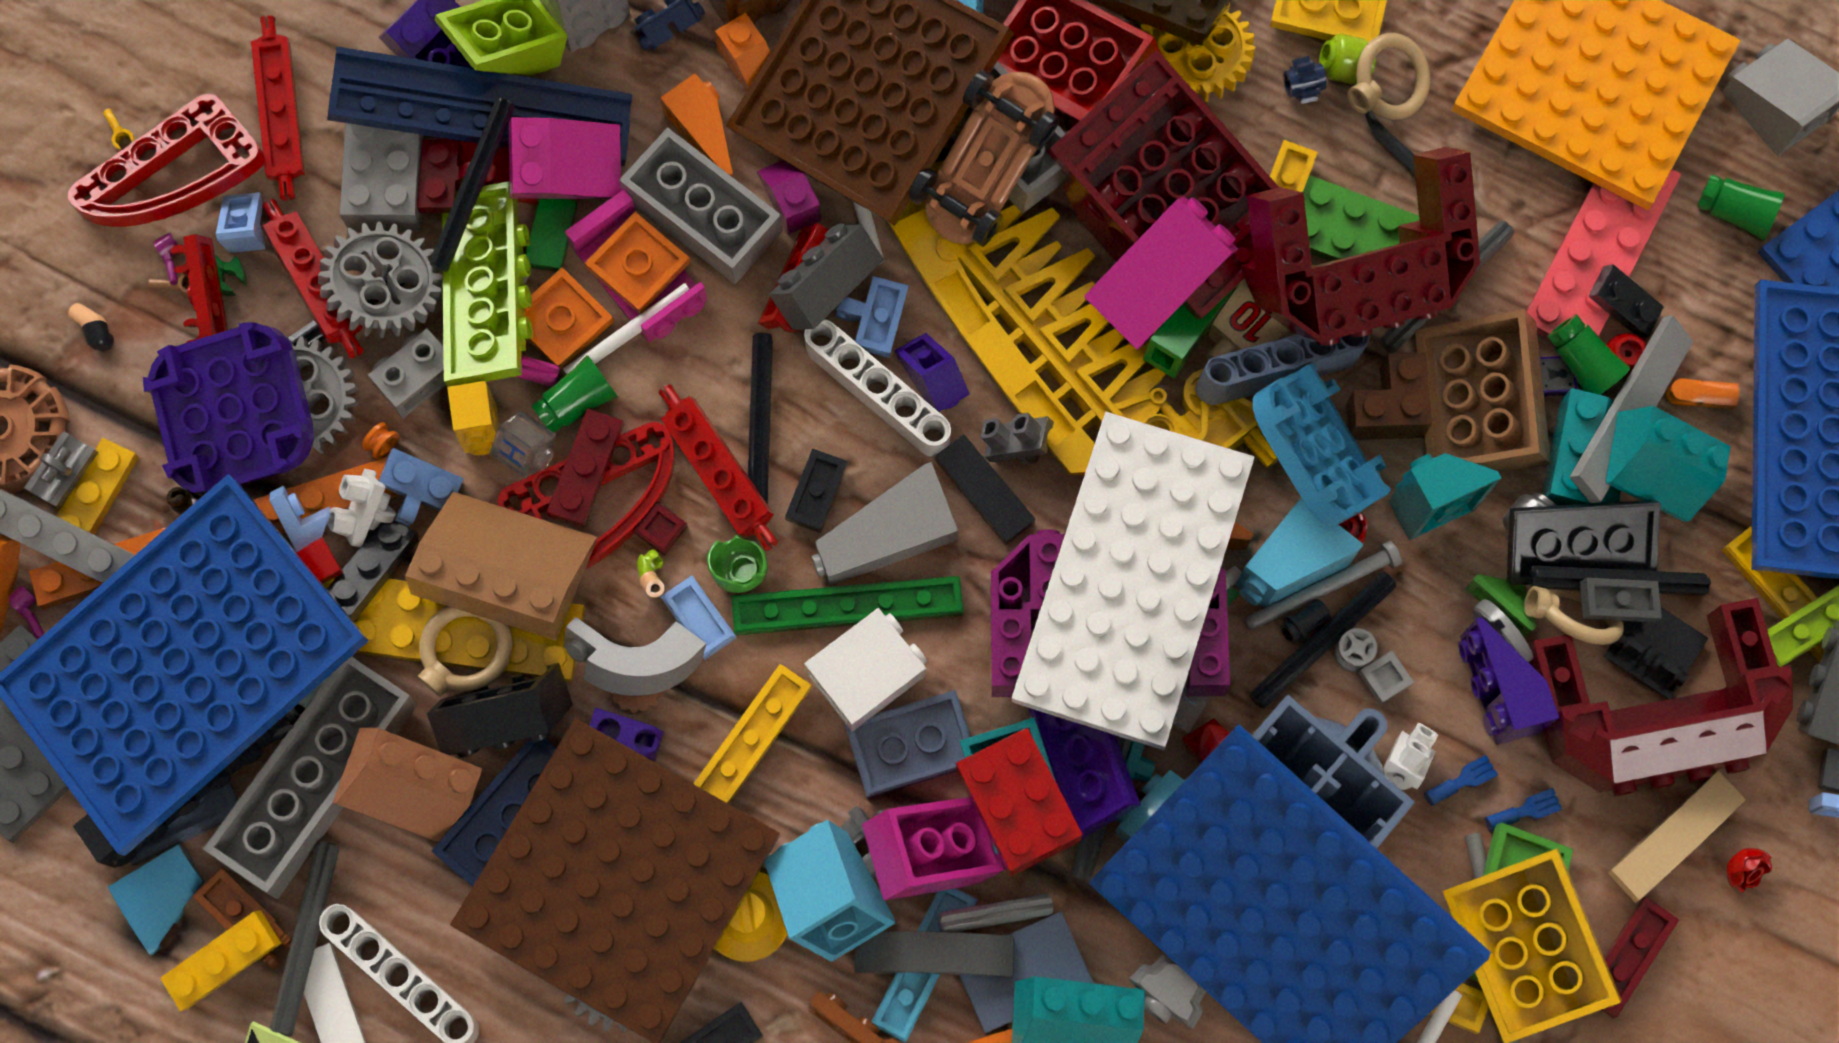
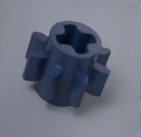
[1283,56,1327,104]

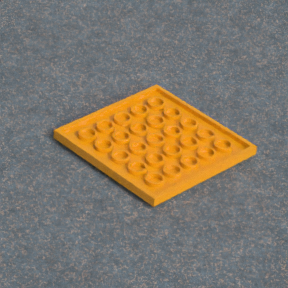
[1451,0,1741,211]

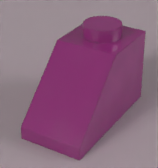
[757,160,821,235]

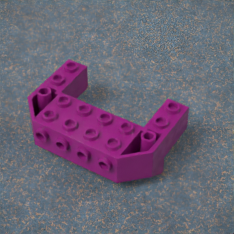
[990,529,1230,697]

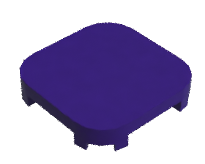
[143,322,314,494]

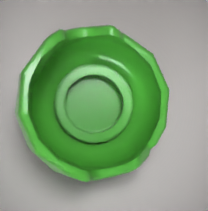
[706,535,768,593]

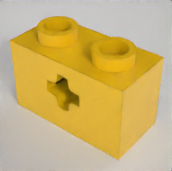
[447,381,502,455]

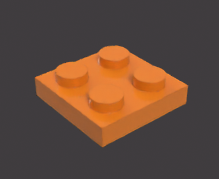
[584,212,691,314]
[525,267,614,371]

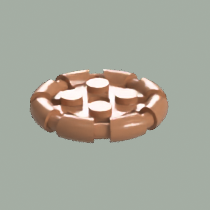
[0,365,70,494]

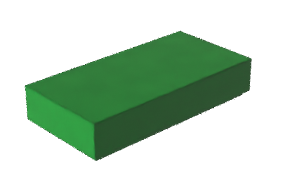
[526,199,578,272]

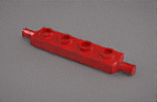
[251,15,305,201]
[262,199,363,358]
[658,384,778,551]

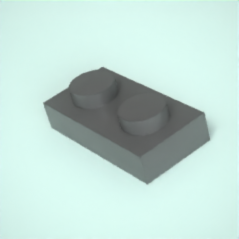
[1580,578,1662,622]

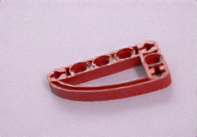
[68,94,265,227]
[497,422,675,570]

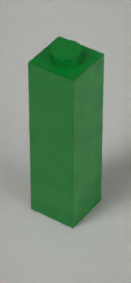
[1143,283,1240,379]

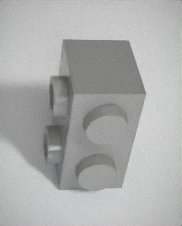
[368,329,446,419]

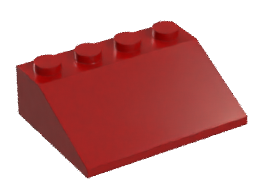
[998,0,1161,122]

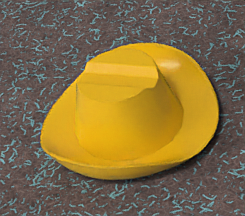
[715,872,788,962]

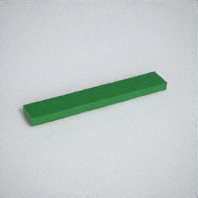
[731,576,964,636]

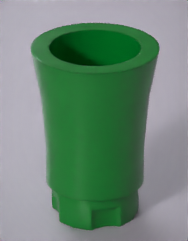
[1697,174,1785,241]
[1547,314,1631,395]
[531,355,618,434]

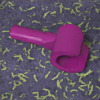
[154,232,178,285]
[9,585,45,640]

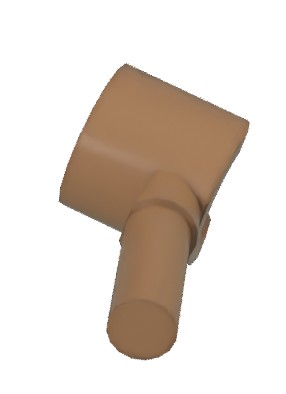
[148,274,189,300]

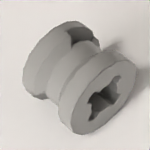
[1334,628,1377,672]

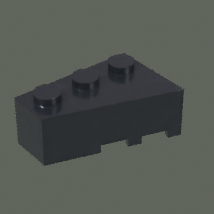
[427,662,573,758]

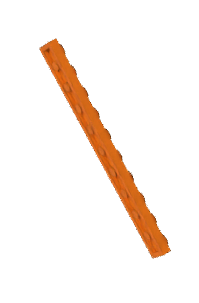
[29,457,400,610]

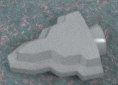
[1129,955,1206,1029]

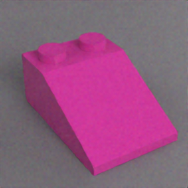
[508,117,621,199]

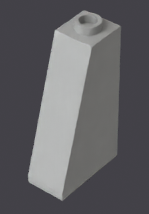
[811,462,958,586]

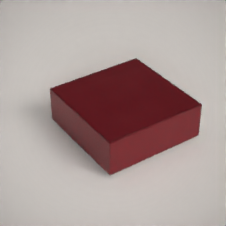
[634,502,688,556]

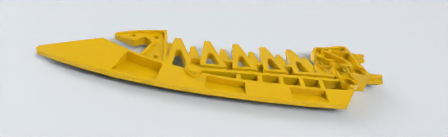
[888,160,1278,475]

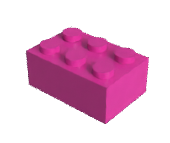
[862,797,1004,901]

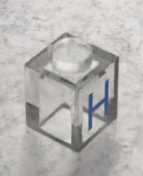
[489,410,557,479]

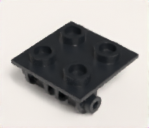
[1603,607,1709,699]

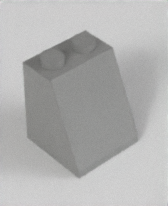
[1722,38,1839,157]

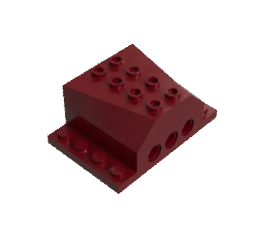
[1046,50,1307,320]

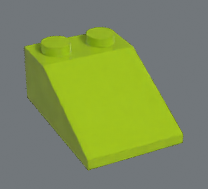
[435,0,568,76]

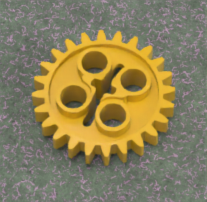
[1141,3,1255,102]

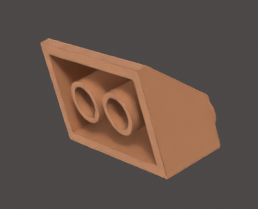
[333,728,482,842]

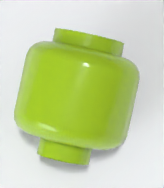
[1319,34,1376,85]

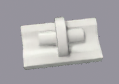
[327,468,396,547]
[1383,723,1438,790]

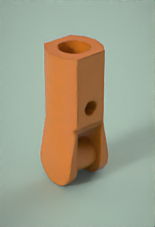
[1665,378,1739,410]

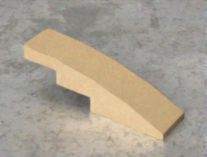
[1608,770,1746,903]

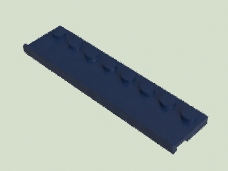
[327,46,633,166]

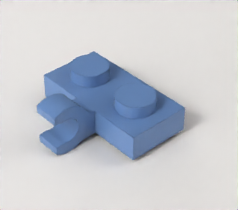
[836,276,909,358]
[378,448,464,527]

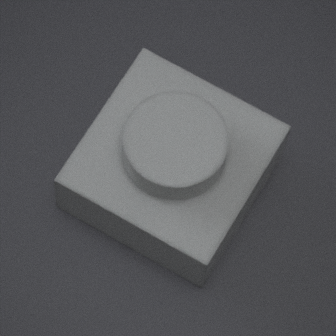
[1358,651,1414,705]

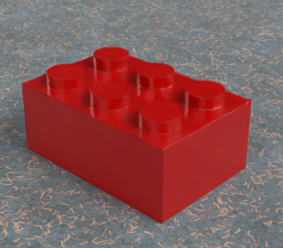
[956,727,1083,877]

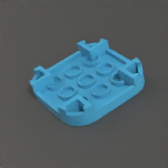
[1252,364,1391,526]

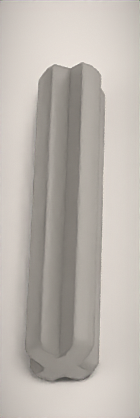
[938,894,1053,932]

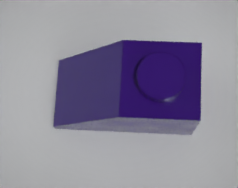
[894,333,970,412]

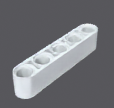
[804,319,951,457]
[319,904,480,1043]

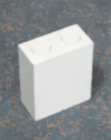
[804,608,927,732]

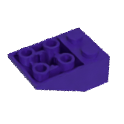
[378,0,473,68]
[1458,617,1560,745]

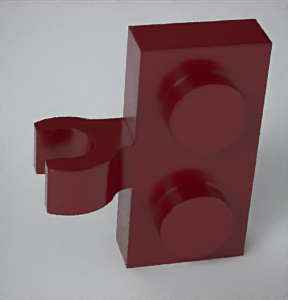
[417,139,485,213]

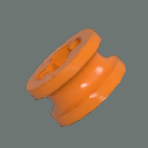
[362,422,399,460]

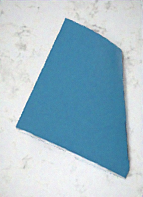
[108,844,205,955]

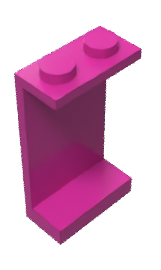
[565,189,707,343]
[1084,196,1238,349]

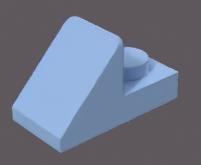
[216,192,266,253]
[269,486,330,552]

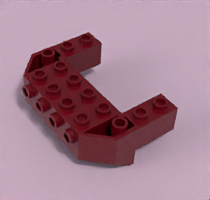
[1241,147,1480,346]
[1528,598,1793,796]

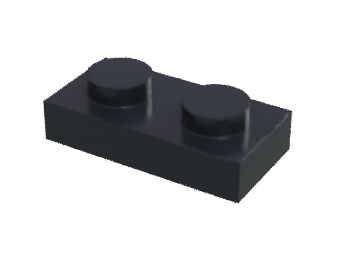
[1588,264,1664,338]
[785,448,848,533]

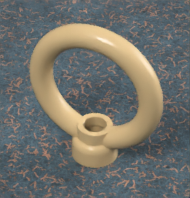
[1348,33,1430,120]
[1524,586,1624,645]
[417,606,513,697]

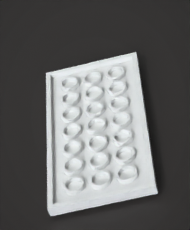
[1011,412,1254,750]

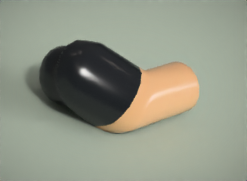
[68,303,114,352]

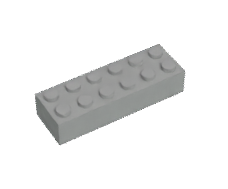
[203,657,418,899]

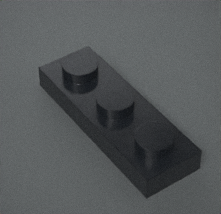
[327,520,419,622]

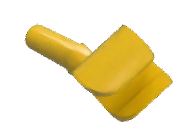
[103,109,137,152]

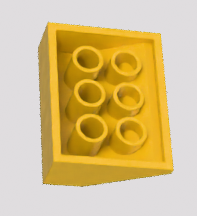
[1442,848,1621,1043]

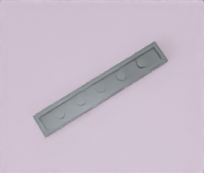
[1570,315,1694,503]

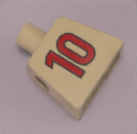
[1206,278,1294,361]

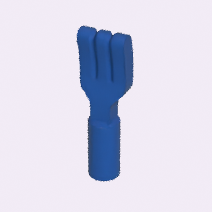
[1424,755,1498,806]
[1485,788,1563,832]

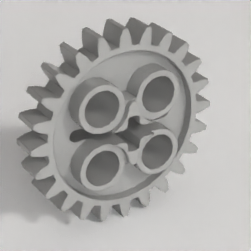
[318,222,443,338]
[287,336,359,459]

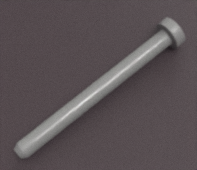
[1245,541,1402,630]

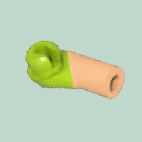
[636,550,664,598]

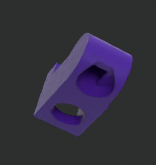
[589,707,664,762]

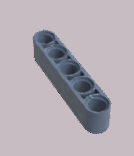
[1195,335,1370,405]

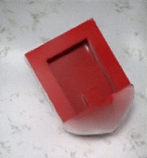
[1182,718,1230,764]

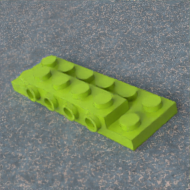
[442,181,533,387]

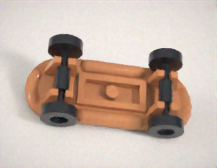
[909,70,1060,247]

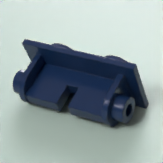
[629,0,705,51]

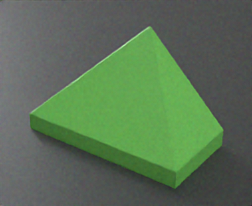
[1465,574,1537,639]

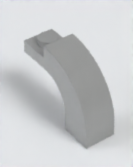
[563,617,706,696]

